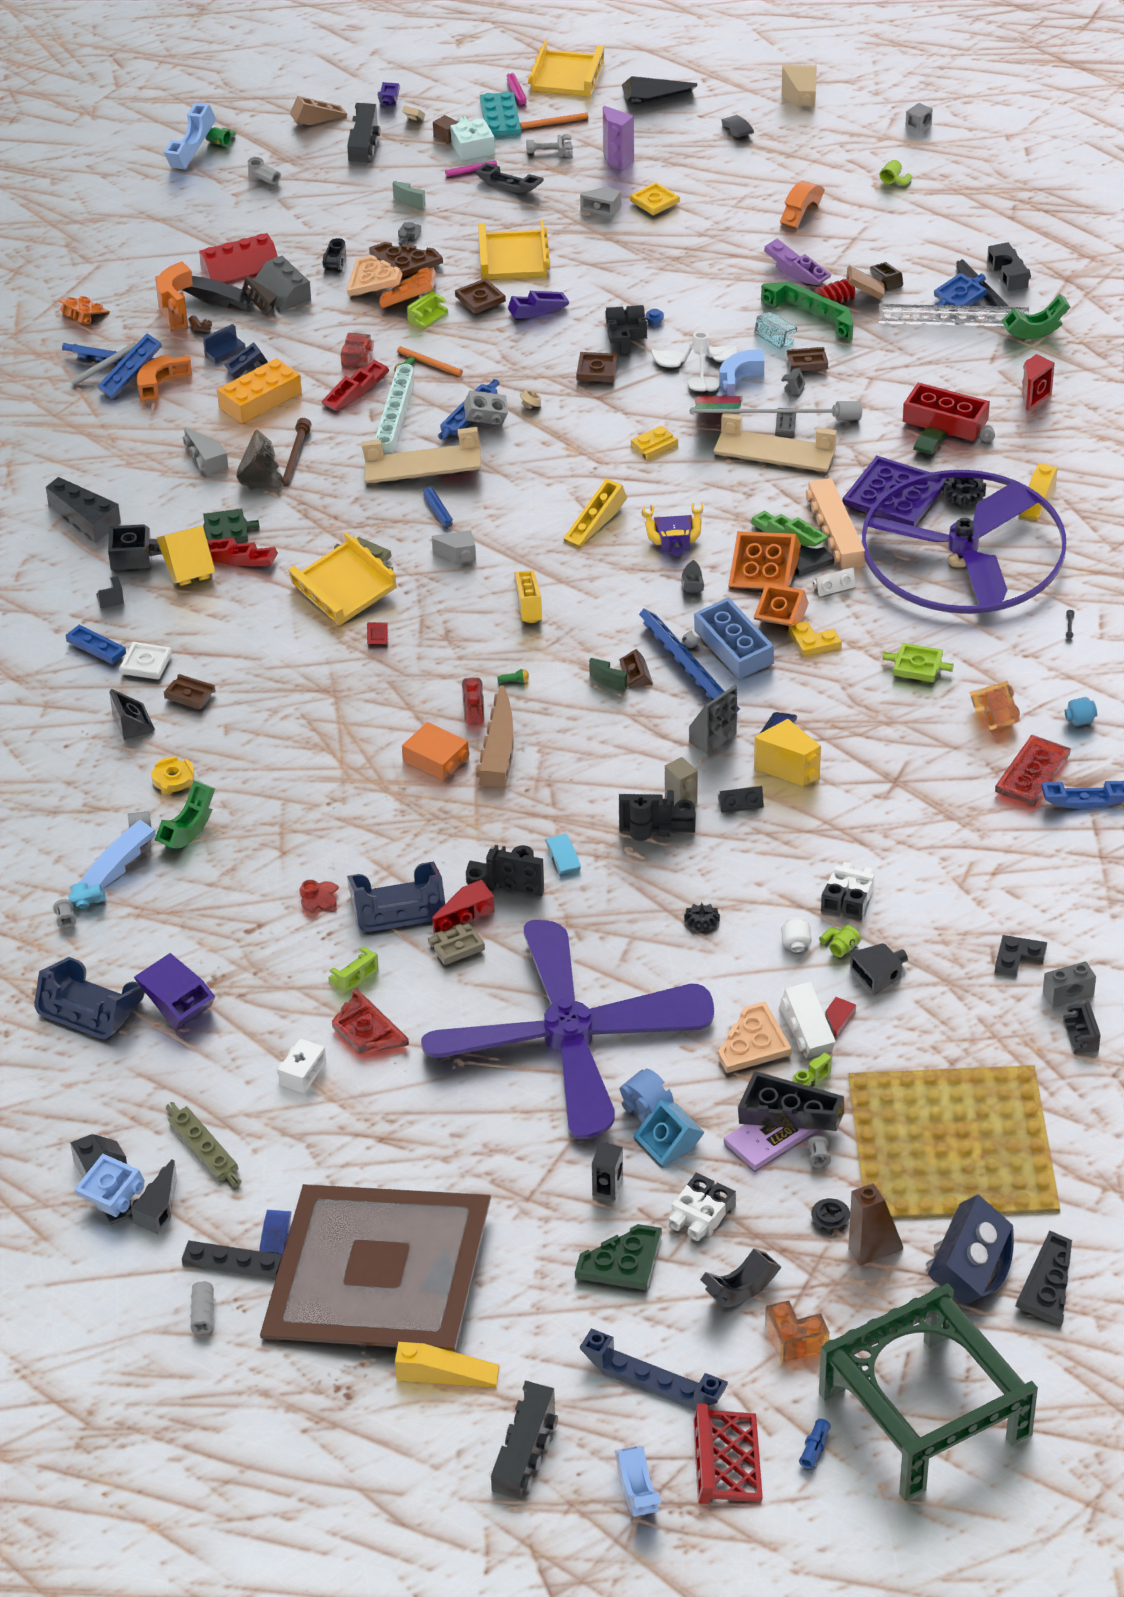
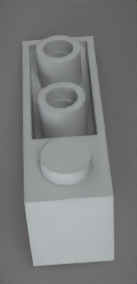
[183,427,229,475]

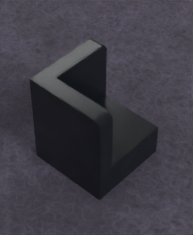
[96,576,124,609]

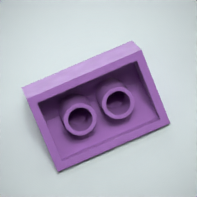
[602,106,634,171]

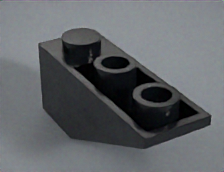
[131,1159,177,1234]

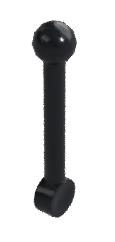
[1065,610,1075,639]

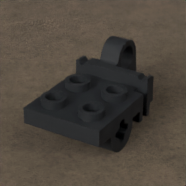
[605,305,647,354]
[619,790,696,841]
[466,845,544,896]

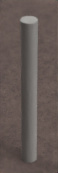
[70,342,136,387]

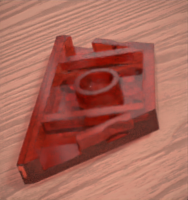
[332,988,409,1054]

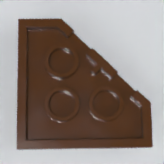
[369,242,443,279]

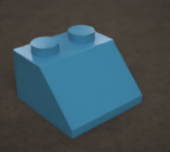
[634,1099,705,1166]

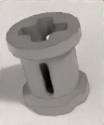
[53,899,76,929]
[807,1136,831,1168]

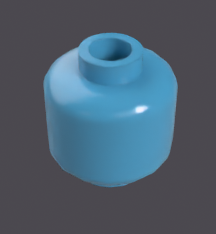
[1064,697,1097,727]

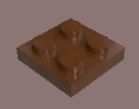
[455,278,506,314]
[576,352,618,383]

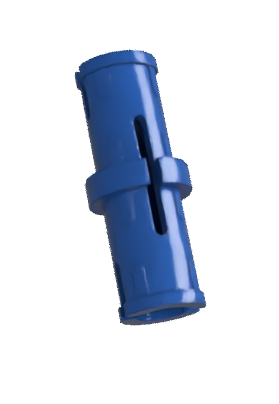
[799,1418,831,1469]

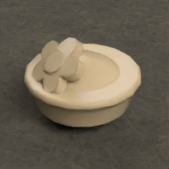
[520,390,541,409]

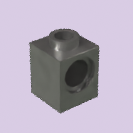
[905,103,933,132]

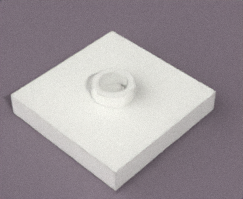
[119,642,172,680]

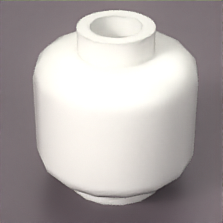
[781,917,812,953]

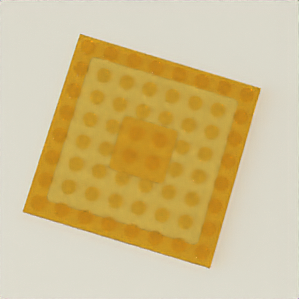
[848,1065,1060,1219]

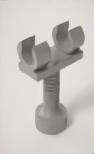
[526,134,573,157]

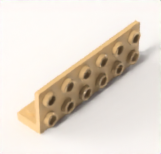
[714,413,837,472]
[362,427,481,484]

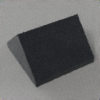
[109,689,155,740]

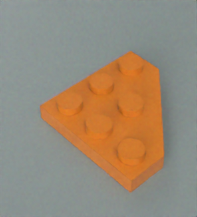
[379,267,436,308]

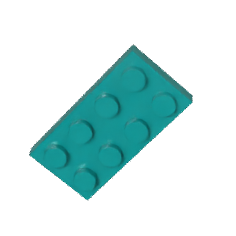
[480,91,521,137]

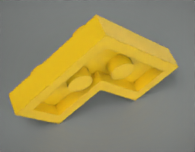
[788,621,842,657]

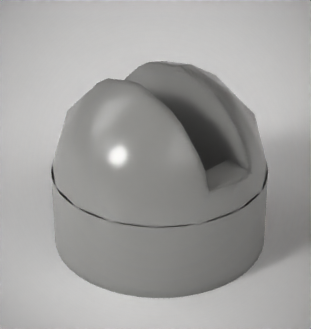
[682,630,699,648]

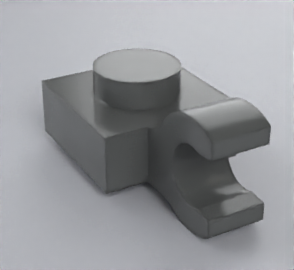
[398,222,421,245]

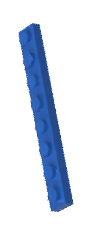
[639,608,740,712]

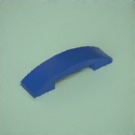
[1041,781,1124,809]

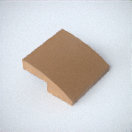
[846,265,884,300]

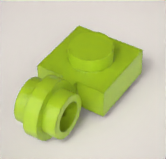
[793,1052,832,1086]

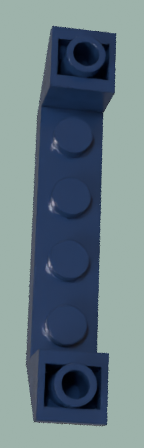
[580,1328,728,1410]

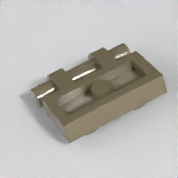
[428,923,485,965]

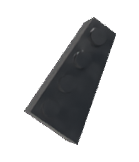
[491,1380,558,1499]

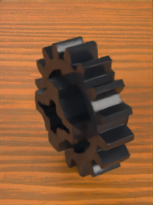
[943,478,986,506]

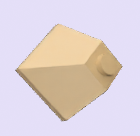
[781,65,817,106]

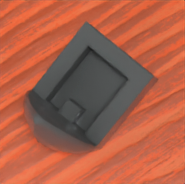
[681,560,704,593]

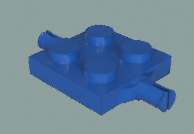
[934,273,987,313]

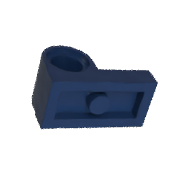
[224,342,268,379]

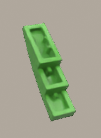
[751,510,828,547]

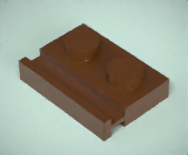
[787,347,828,372]
[164,674,216,710]

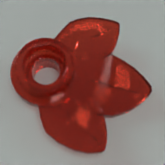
[299,880,339,913]

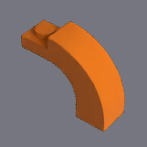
[780,181,825,229]
[157,261,193,315]
[137,354,192,401]

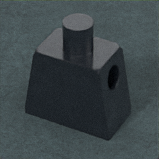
[850,943,908,995]

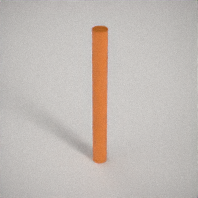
[520,112,588,130]
[397,346,463,377]

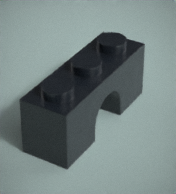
[987,242,1031,291]

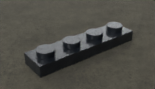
[182,1240,282,1280]

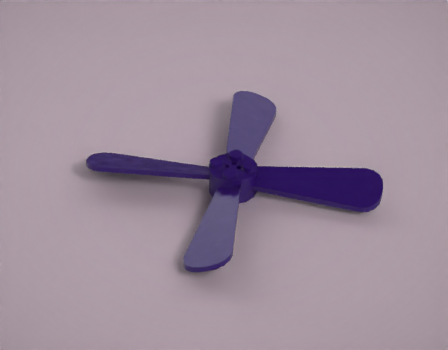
[421,920,714,1139]

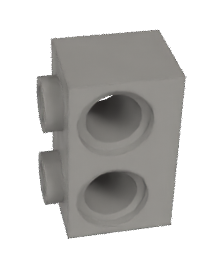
[464,390,508,425]

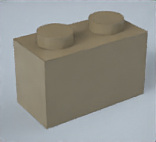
[665,757,698,810]

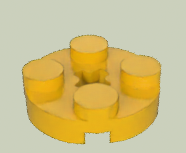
[151,757,195,794]

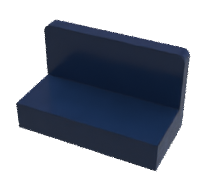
[203,324,246,364]

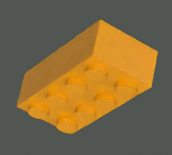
[217,358,302,424]

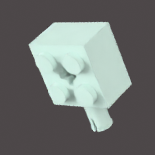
[450,115,495,161]

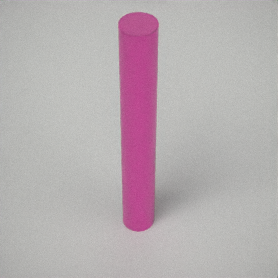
[445,160,497,177]

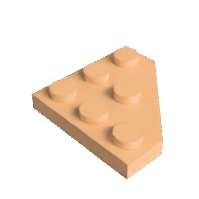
[346,255,402,297]
[718,1001,792,1073]

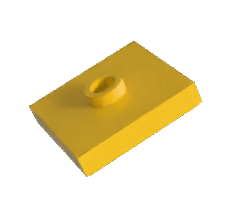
[630,182,680,216]

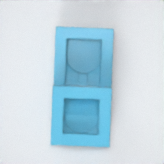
[545,834,581,875]

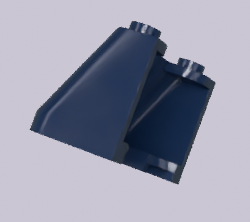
[347,861,445,932]
[34,957,145,1039]

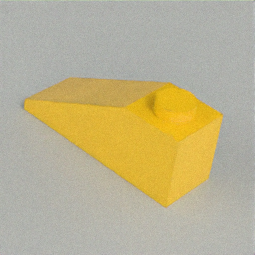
[1019,463,1058,521]

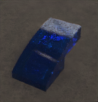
[259,1210,292,1255]

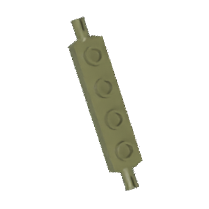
[166,1102,242,1188]

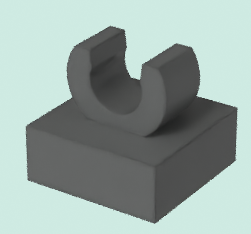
[781,368,805,395]

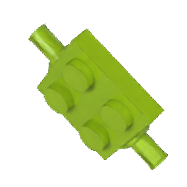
[883,643,954,683]

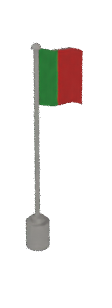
[689,396,862,421]

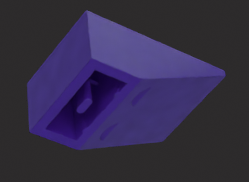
[134,953,216,1031]

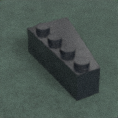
[46,477,121,543]
[738,1071,845,1131]

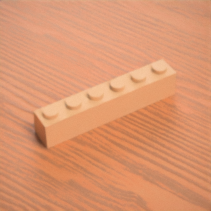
[806,478,865,570]

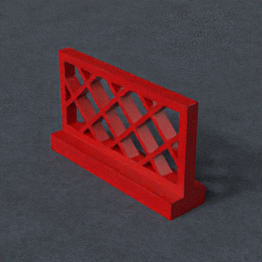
[693,1403,763,1504]

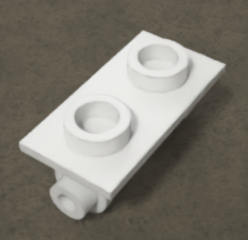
[812,567,856,597]

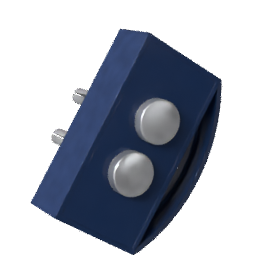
[926,1194,1014,1306]

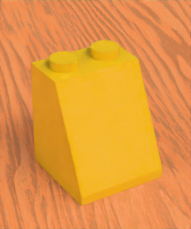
[156,525,215,586]
[754,719,821,787]

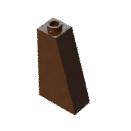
[848,1183,903,1266]

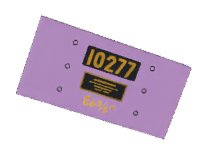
[724,1124,818,1171]

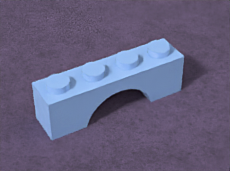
[163,103,216,169]

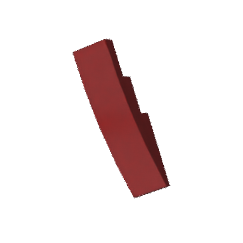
[321,360,389,411]
[207,538,278,566]

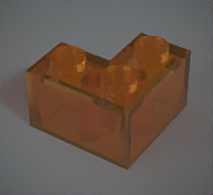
[969,681,1020,730]
[765,1300,830,1363]

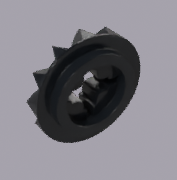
[684,902,720,931]
[811,1198,850,1232]

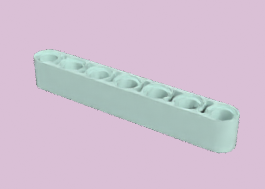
[376,364,414,455]

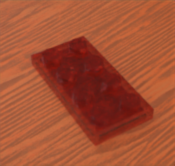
[995,735,1071,806]

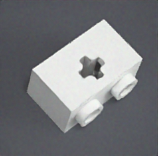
[277,1038,326,1094]

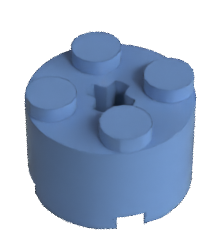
[619,1068,674,1123]

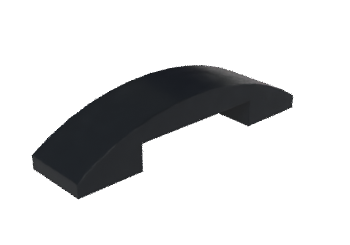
[476,163,544,193]

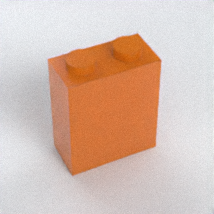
[402,722,470,781]

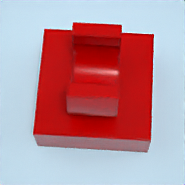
[367,622,388,644]

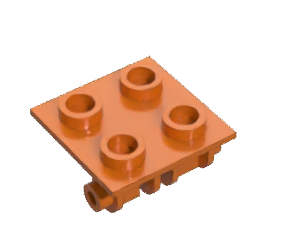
[58,296,110,325]

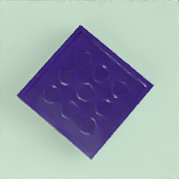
[842,455,947,526]

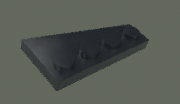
[1015,1230,1072,1327]

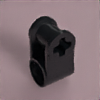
[322,238,347,270]

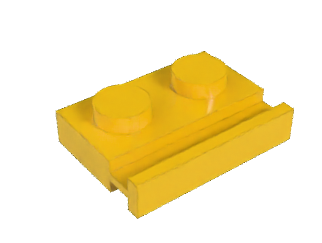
[631,425,678,460]

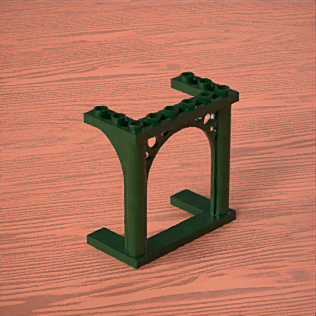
[819,1283,1038,1501]

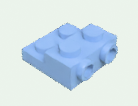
[74,1154,145,1217]

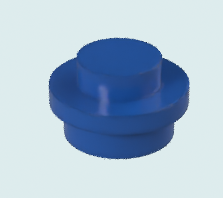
[645,309,664,325]

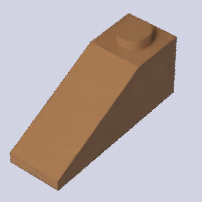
[290,96,347,125]

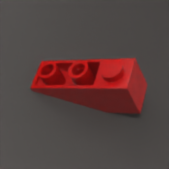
[432,880,495,934]

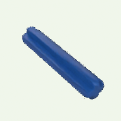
[423,487,453,527]

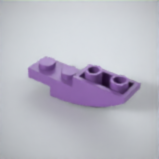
[764,238,831,285]

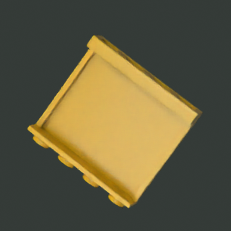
[528,40,604,97]
[478,220,550,280]
[288,532,397,626]

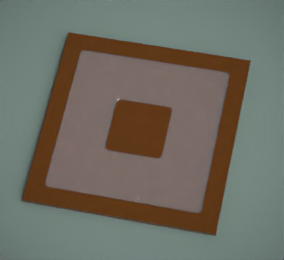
[260,1184,491,1351]

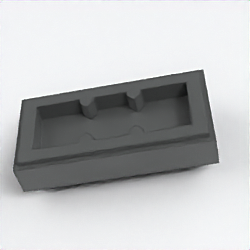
[775,408,796,438]

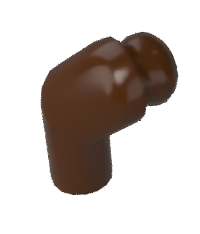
[188,315,212,333]

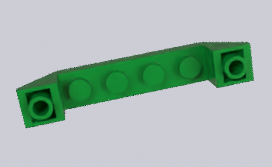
[761,282,853,341]

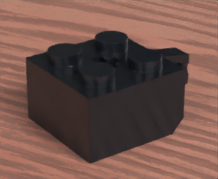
[108,524,162,570]

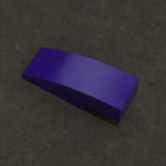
[508,290,569,319]

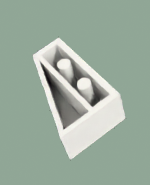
[779,981,836,1059]

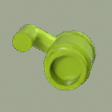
[879,160,912,186]
[819,925,861,957]

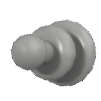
[979,425,995,443]

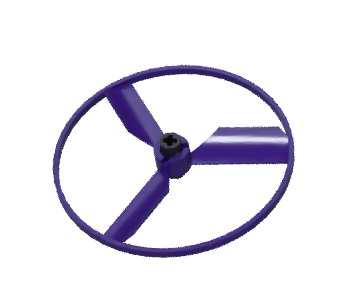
[862,470,1067,614]

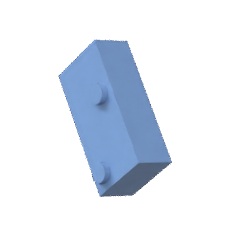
[694,597,774,680]

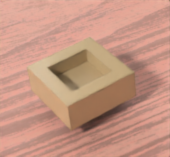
[402,106,425,121]

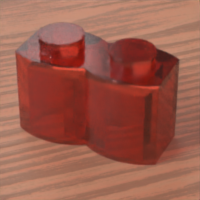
[340,333,374,368]
[462,677,485,725]

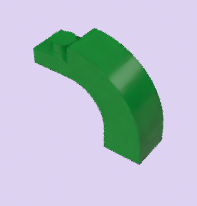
[1002,294,1071,339]
[155,780,216,848]

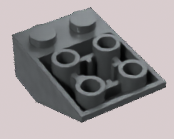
[689,685,737,754]

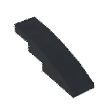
[182,276,252,311]

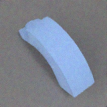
[719,349,765,396]
[615,1445,661,1517]

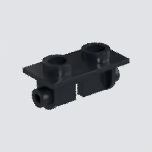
[718,786,764,812]

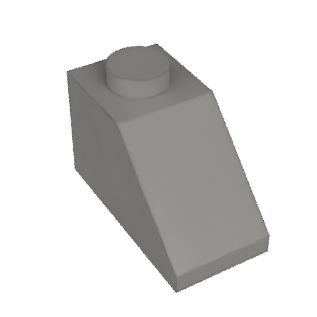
[580,187,621,217]
[432,530,476,563]

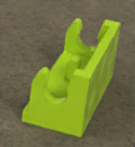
[407,290,448,329]
[328,947,379,994]

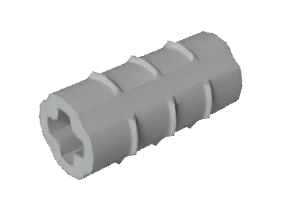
[190,1281,214,1334]

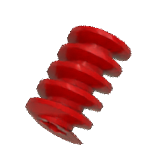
[814,277,856,304]

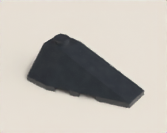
[622,76,697,104]

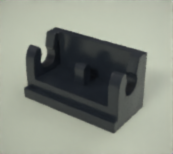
[1063,1001,1101,1054]

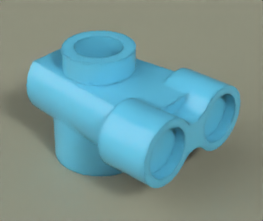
[68,883,106,909]

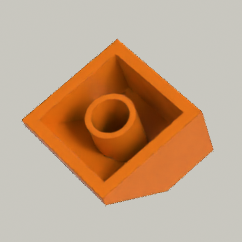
[753,583,809,626]

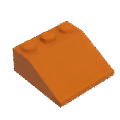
[728,531,801,590]

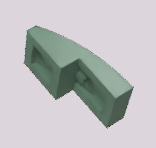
[392,181,426,209]

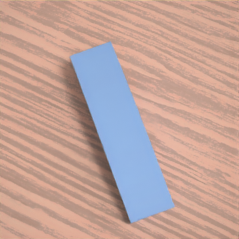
[78,820,156,889]

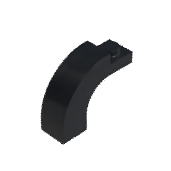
[700,1248,781,1307]

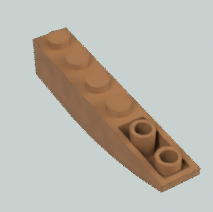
[476,686,514,788]

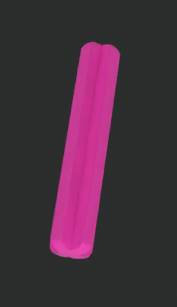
[506,73,527,106]

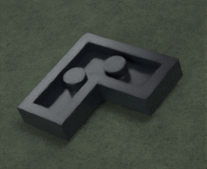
[994,935,1047,976]

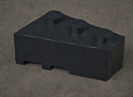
[347,103,381,162]

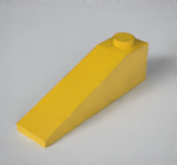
[563,478,627,547]
[514,570,542,623]
[395,1342,500,1388]

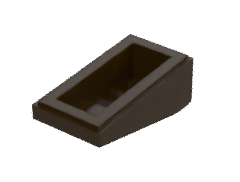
[870,262,903,290]
[242,276,277,315]

